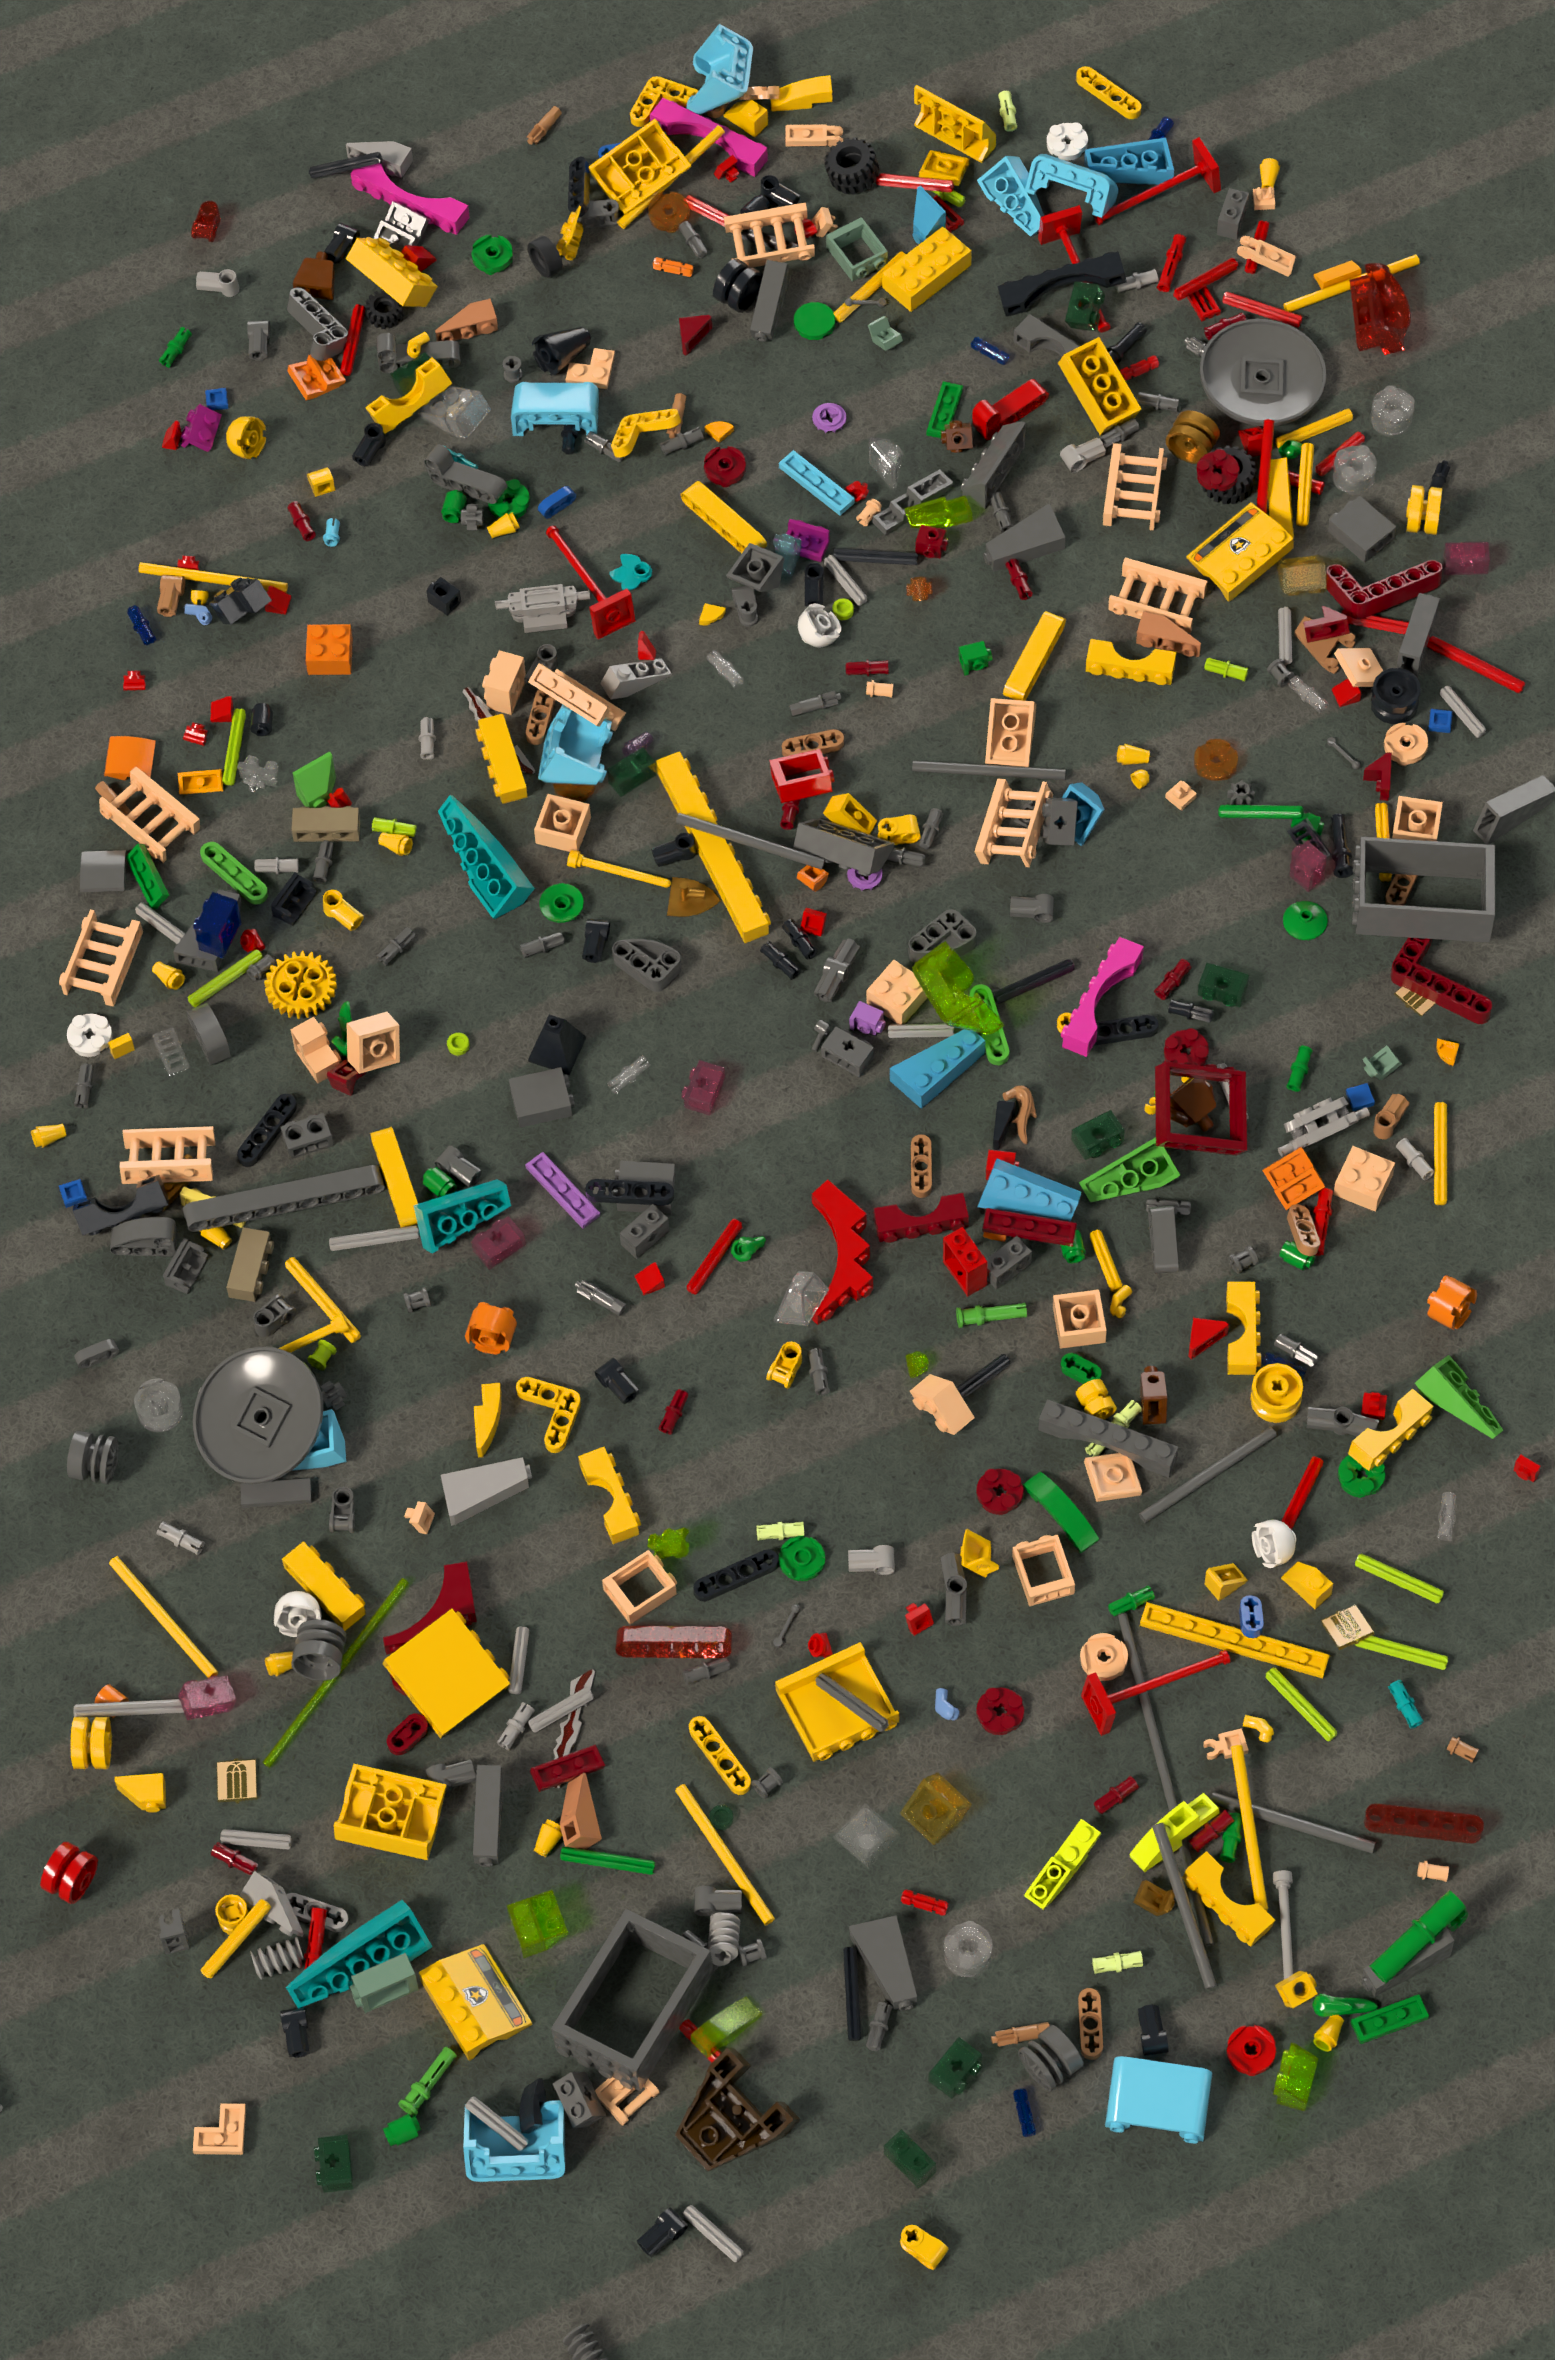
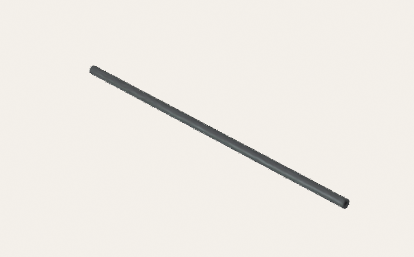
[1118,1613,1214,1947]

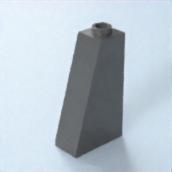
[750,260,791,342]
[983,504,1065,572]
[1397,593,1440,679]
[1473,775,1555,845]
[173,890,242,972]
[473,1765,504,1867]
[849,1916,917,2011]
[1361,1928,1454,1997]

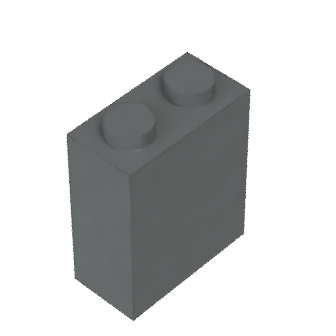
[1328,496,1396,563]
[509,1067,575,1128]
[613,1161,676,1214]

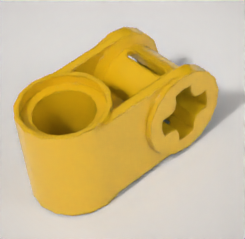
[877,814,921,845]
[766,1341,802,1389]
[900,2225,949,2270]

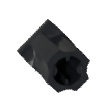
[760,175,800,207]
[324,223,360,264]
[352,422,386,467]
[804,562,824,607]
[651,833,696,867]
[582,918,610,963]
[594,1358,639,1404]
[1138,2004,1169,2056]
[280,2007,310,2058]
[637,2207,688,2258]

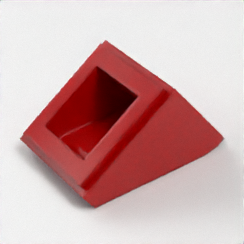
[162,421,182,450]
[265,586,291,615]
[638,631,656,660]
[1332,678,1361,707]
[210,696,233,722]
[635,1262,665,1296]

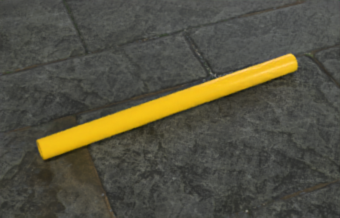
[617,125,725,229]
[1283,255,1420,312]
[139,562,288,593]
[109,1556,218,1680]
[1231,1745,1268,1911]
[675,1784,775,1926]

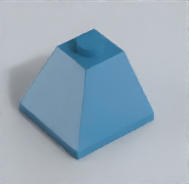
[913,185,946,244]
[1054,782,1105,846]

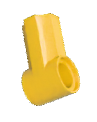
[323,890,364,931]

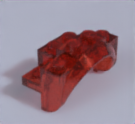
[1350,263,1411,355]

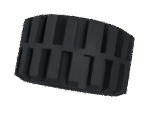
[824,137,880,194]
[1202,446,1256,504]

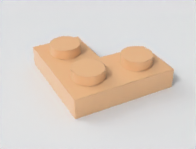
[566,348,615,389]
[193,2104,246,2155]

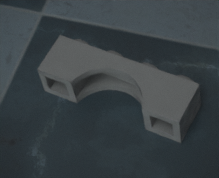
[1014,314,1080,375]

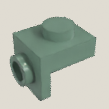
[868,316,903,351]
[1362,1045,1402,1080]

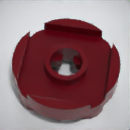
[704,446,746,488]
[1196,449,1239,491]
[1164,1028,1209,1066]
[976,1469,1023,1515]
[976,1687,1024,1735]

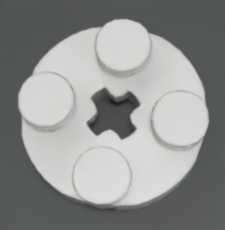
[1047,123,1088,161]
[67,1014,112,1057]

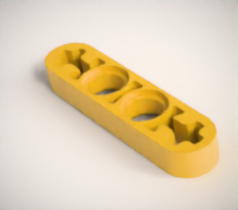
[1076,66,1141,119]
[689,1716,751,1795]

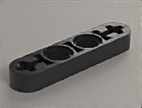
[568,157,590,218]
[1093,1015,1158,1046]
[237,1094,297,1167]
[585,1179,674,1206]
[693,1549,779,1602]

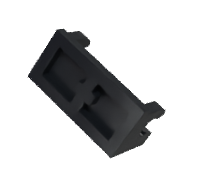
[271,872,317,926]

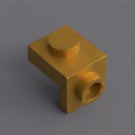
[1133,1880,1175,1916]

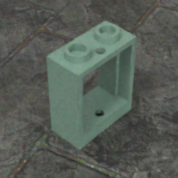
[826,217,888,282]
[350,1953,419,2013]

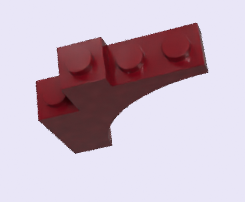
[383,1562,477,1655]

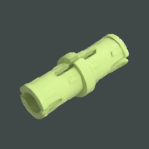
[998,91,1017,132]
[756,1521,804,1540]
[1092,1951,1143,1974]

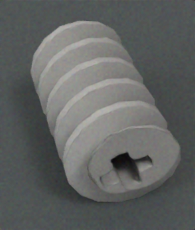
[708,1912,740,1966]
[250,1937,304,1980]

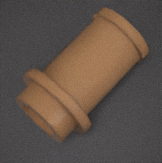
[1447,1737,1479,1763]

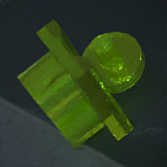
[647,1528,689,1560]

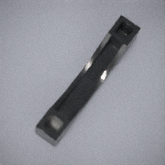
[997,251,1127,317]

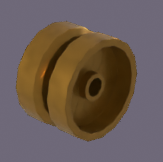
[1166,410,1220,464]

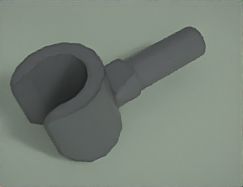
[811,1020,830,1052]

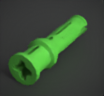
[956,1303,1027,1328]
[398,2047,457,2117]

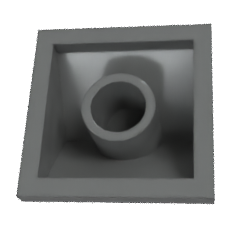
[726,543,785,592]

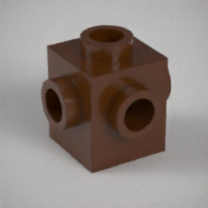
[941,420,973,453]

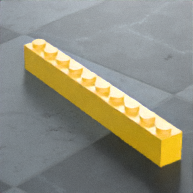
[656,751,771,943]

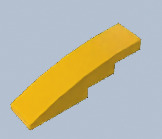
[1268,458,1294,538]

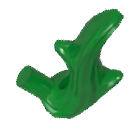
[331,1001,352,1057]
[1312,1994,1377,2017]

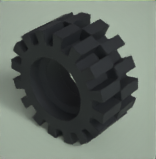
[365,289,404,329]

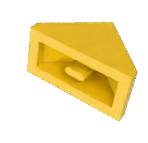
[1205,1563,1248,1601]

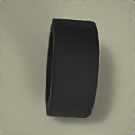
[527,236,563,278]

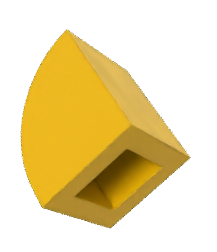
[307,467,335,497]

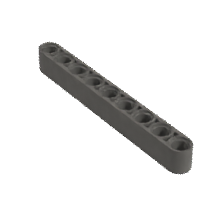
[183,1165,385,1232]

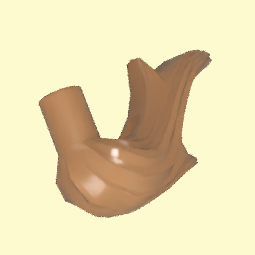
[1003,1086,1037,1144]

